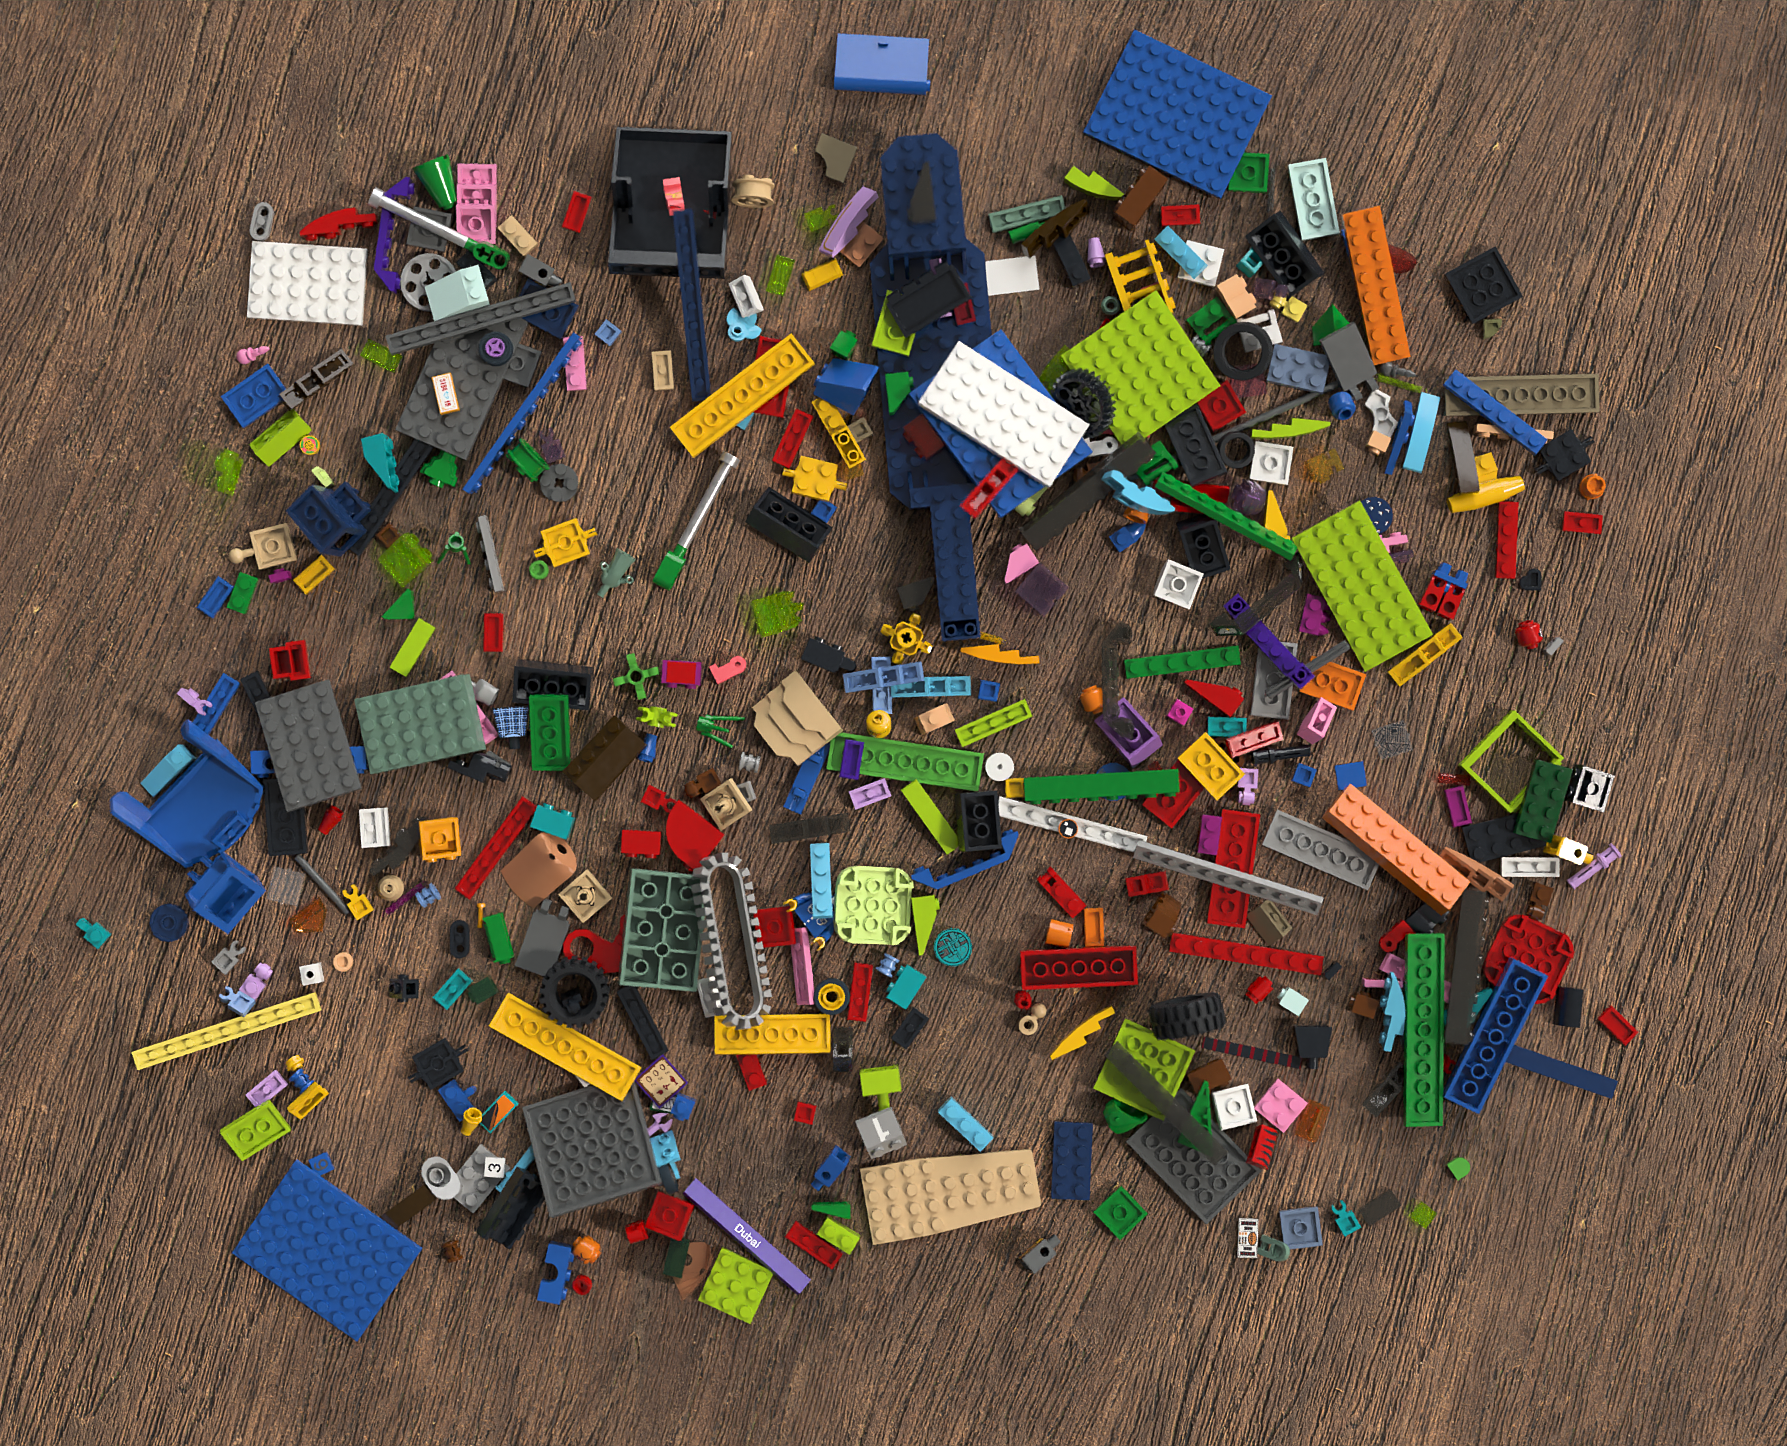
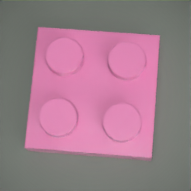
[1254,1078,1308,1133]

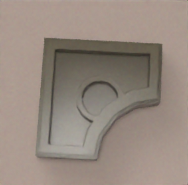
[815,133,858,184]

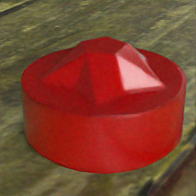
[572,1275,592,1295]

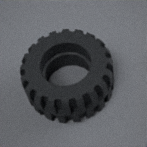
[1149,992,1226,1040]

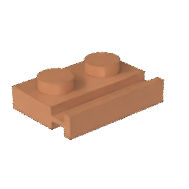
[840,221,884,269]

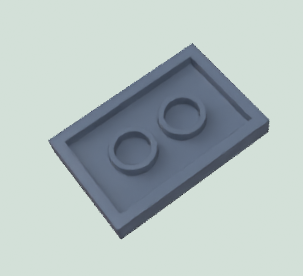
[1266,344,1330,394]

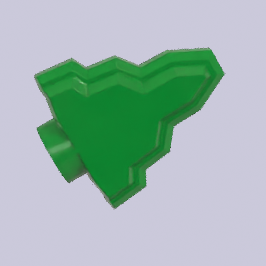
[420,451,458,488]

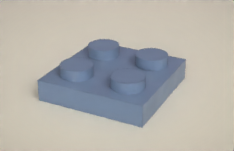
[1279,1206,1323,1249]

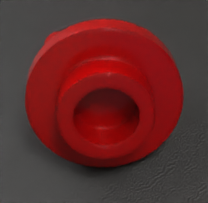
[1443,1054,1456,1074]

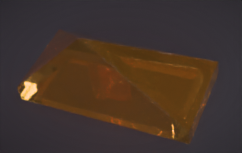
[289,897,327,933]

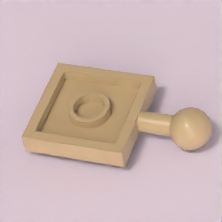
[228,523,297,570]

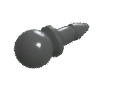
[1380,362,1416,377]

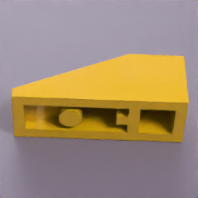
[1261,490,1290,550]

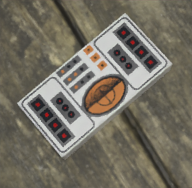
[1237,1218,1258,1258]

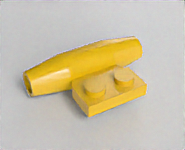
[1447,452,1525,513]

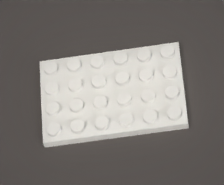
[247,241,368,326]

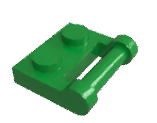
[1186,297,1237,346]
[1128,441,1178,486]

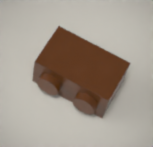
[1186,1057,1232,1095]

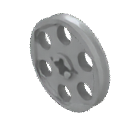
[400,253,456,312]

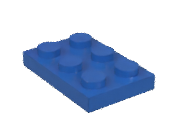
[221,364,286,428]

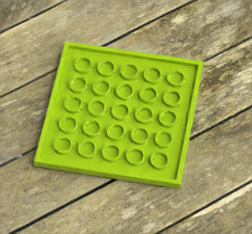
[1061,290,1221,451]

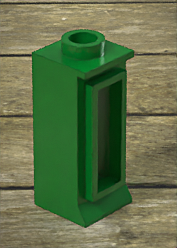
[482,912,515,965]

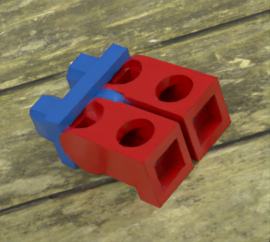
[1417,562,1468,621]

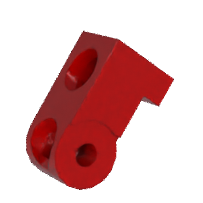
[1379,919,1415,952]
[625,1219,649,1244]

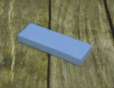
[871,657,892,714]

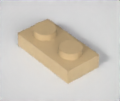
[498,215,538,257]
[652,350,674,391]

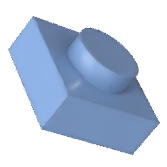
[595,319,622,347]

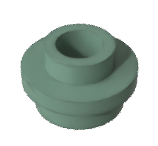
[1101,296,1120,315]

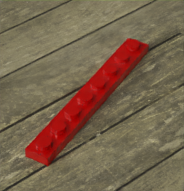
[1169,933,1324,976]

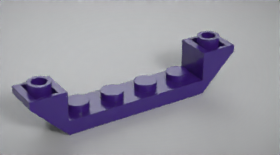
[374,177,415,294]
[1223,594,1315,690]

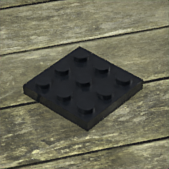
[1444,246,1523,325]

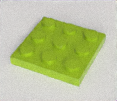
[698,1247,773,1324]

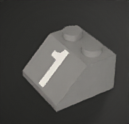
[855,1107,907,1159]

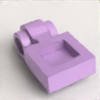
[1237,768,1258,805]
[239,962,273,1000]

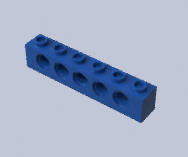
[250,746,369,778]

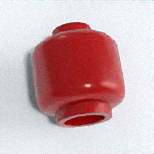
[1515,620,1543,649]

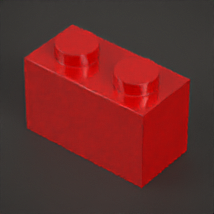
[621,830,662,858]

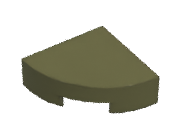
[1482,319,1502,340]

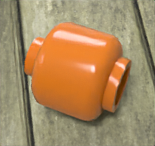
[1080,685,1108,715]
[572,1235,601,1264]

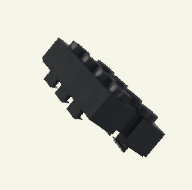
[476,1166,545,1249]

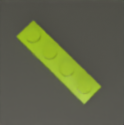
[955,699,1033,747]

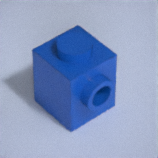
[670,1093,696,1121]

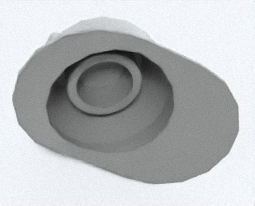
[421,1157,460,1200]

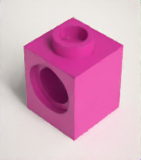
[1166,699,1194,726]

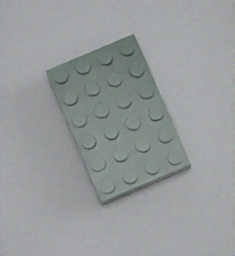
[354,674,486,774]
[618,868,705,992]

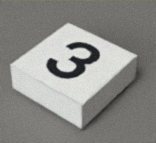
[484,1156,506,1178]

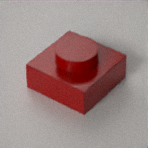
[794,1101,817,1125]

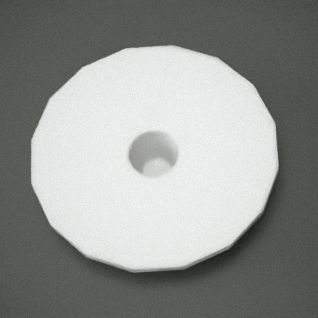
[986,753,1014,781]

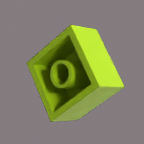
[860,1065,901,1111]

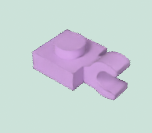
[177,688,212,715]

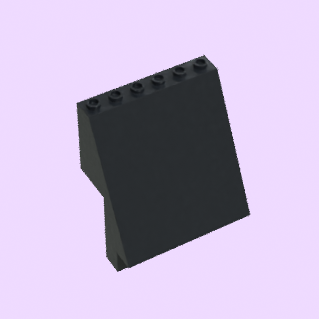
[608,127,732,279]

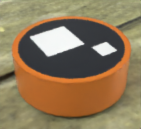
[1058,819,1078,838]

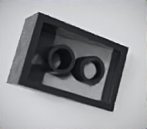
[1176,514,1231,579]

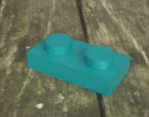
[1207,717,1247,737]
[433,968,473,1010]

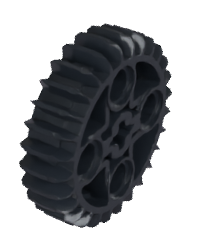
[1050,368,1116,439]

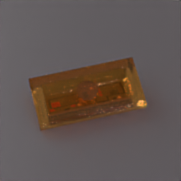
[1295,1099,1330,1143]

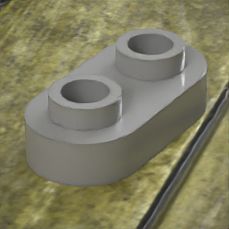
[250,202,274,241]

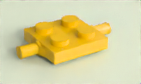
[782,456,847,503]
[533,518,597,568]

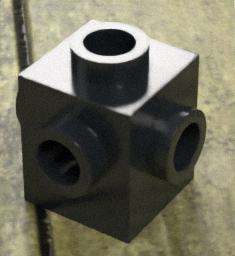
[388,974,419,1002]

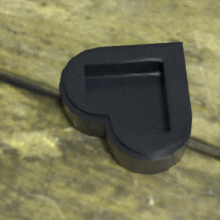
[1518,568,1542,591]

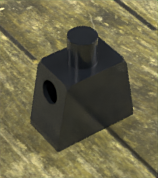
[1293,1025,1332,1069]

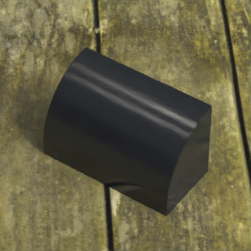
[1553,986,1583,1028]

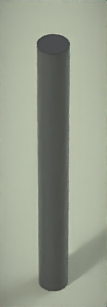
[295,854,351,915]

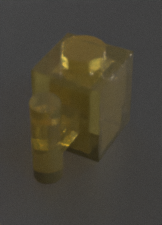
[1304,448,1344,484]

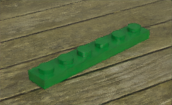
[1124,646,1241,679]

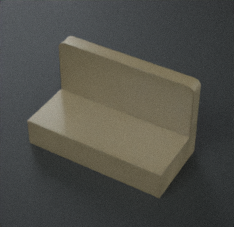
[1247,900,1292,945]

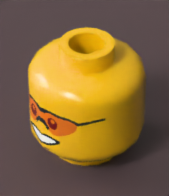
[866,710,891,738]

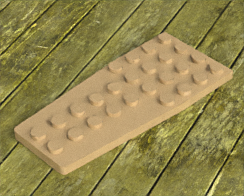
[860,1149,1041,1245]

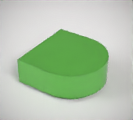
[1446,1157,1470,1181]

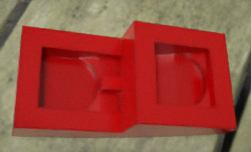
[1125,871,1169,897]

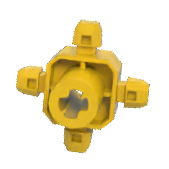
[880,613,933,665]

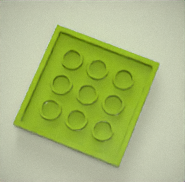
[1093,1018,1195,1121]

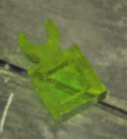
[804,204,839,233]

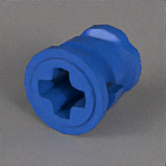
[289,1068,314,1094]

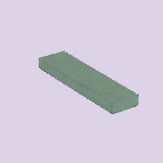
[988,195,1065,234]

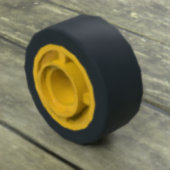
[814,978,850,1015]

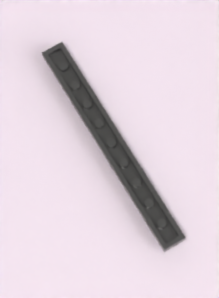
[385,282,576,355]

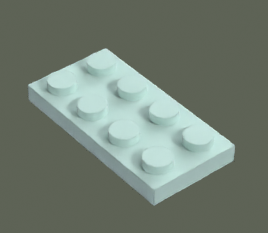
[1287,158,1340,241]

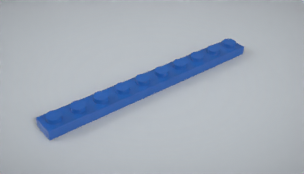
[463,332,582,494]

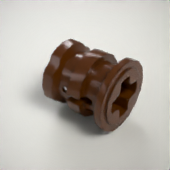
[440,1239,463,1263]

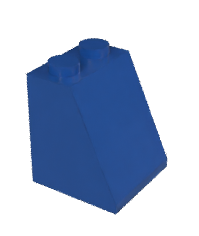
[813,358,879,416]

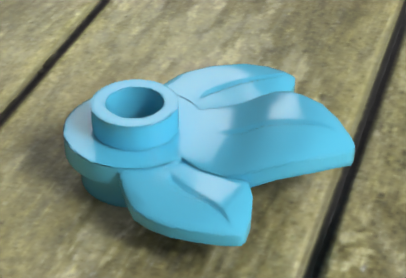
[726,308,762,342]

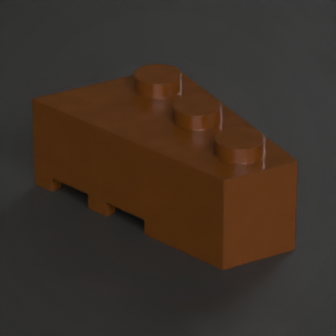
[1141,891,1182,938]

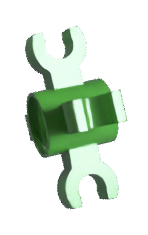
[613,653,660,700]

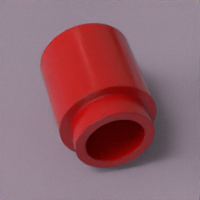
[1245,976,1273,1004]

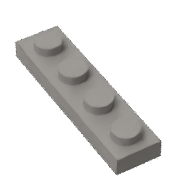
[476,515,504,593]

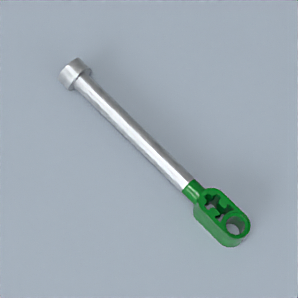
[368,187,510,269]
[652,451,740,591]

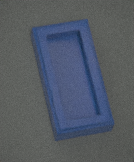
[196,576,234,618]

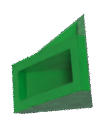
[1312,304,1349,346]

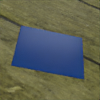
[1335,761,1367,790]

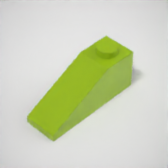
[911,895,940,956]

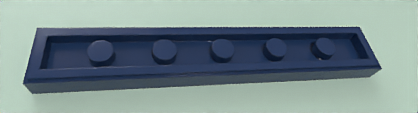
[1506,1045,1618,1099]

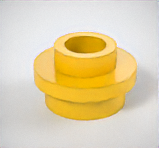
[285,1055,304,1072]

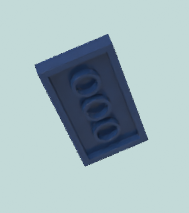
[1051,1121,1093,1200]

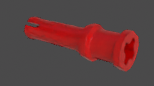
[1014,991,1032,1009]

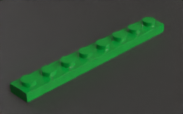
[1155,472,1298,561]

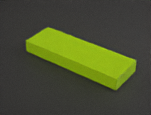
[390,618,436,677]

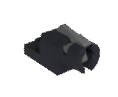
[447,751,512,783]

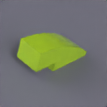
[1064,166,1124,200]

